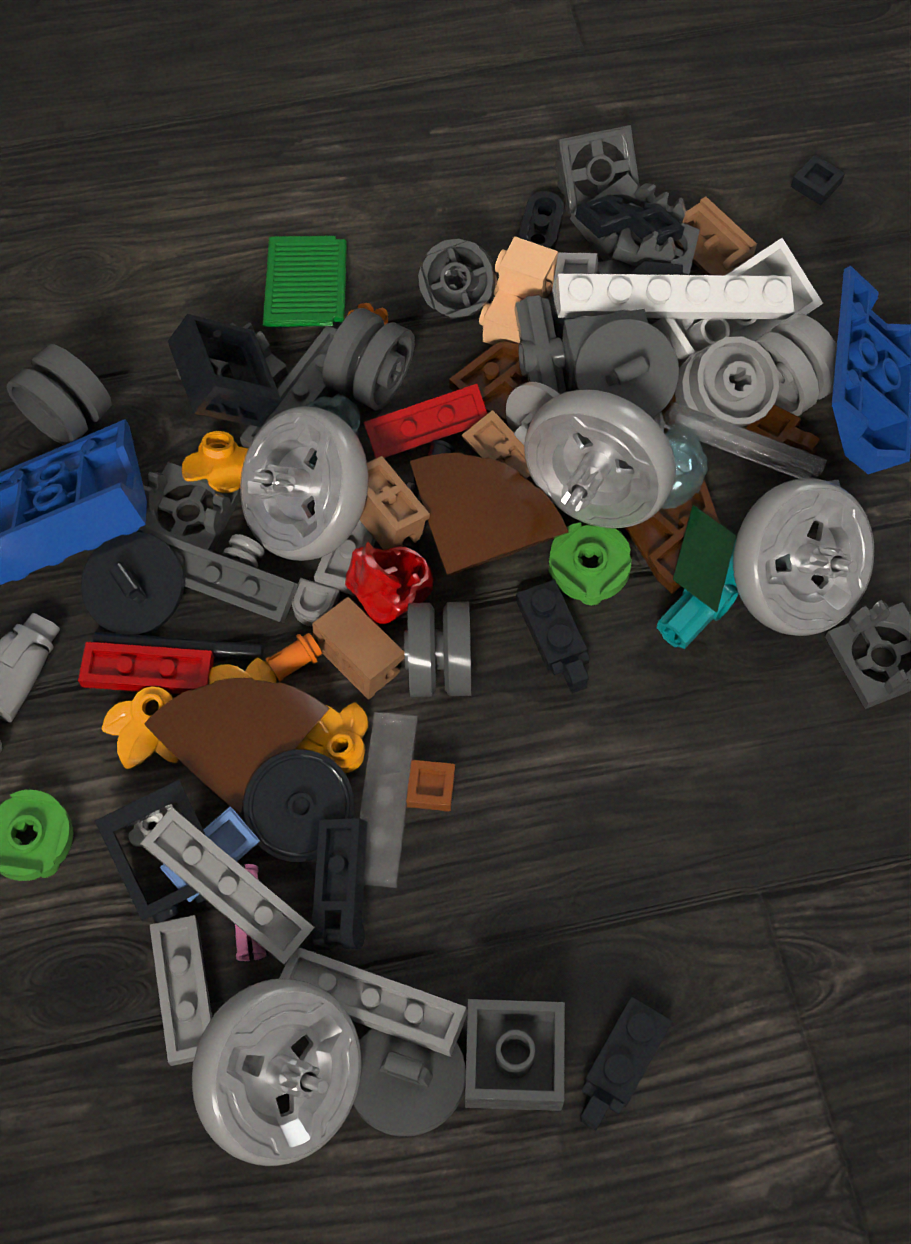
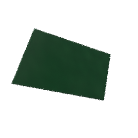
[673,505,736,613]

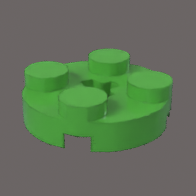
[548,522,632,606]
[0,790,73,881]

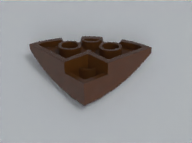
[410,453,569,576]
[144,677,330,814]

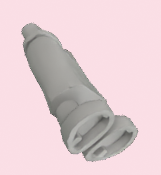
[0,613,60,752]

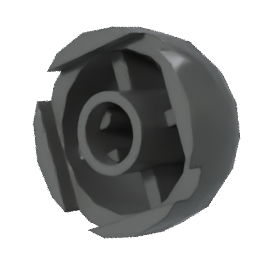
[418,238,497,318]

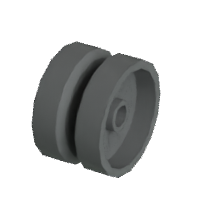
[322,308,415,411]
[6,344,112,445]
[404,602,471,697]

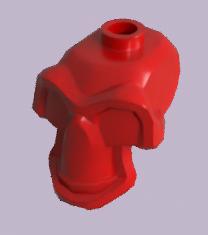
[345,541,434,624]

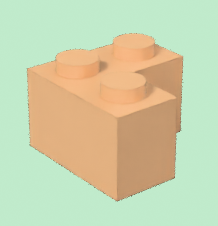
[479,237,558,345]

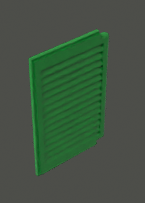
[263,236,347,327]

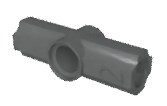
[514,295,566,394]

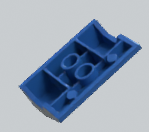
[832,266,911,474]
[0,419,147,585]

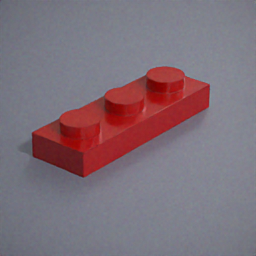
[364,384,487,458]
[78,642,214,695]

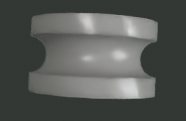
[222,534,265,568]

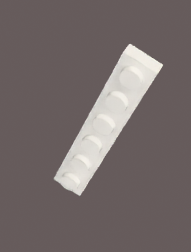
[555,274,795,320]

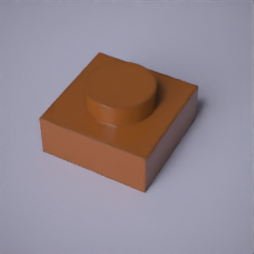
[406,760,455,811]

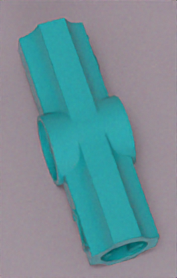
[656,540,739,649]

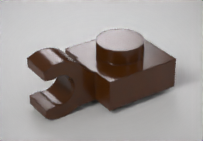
[744,405,820,464]

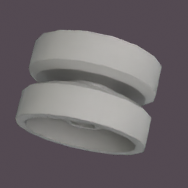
[755,314,837,416]
[675,336,779,434]

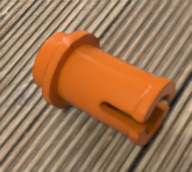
[265,633,322,682]

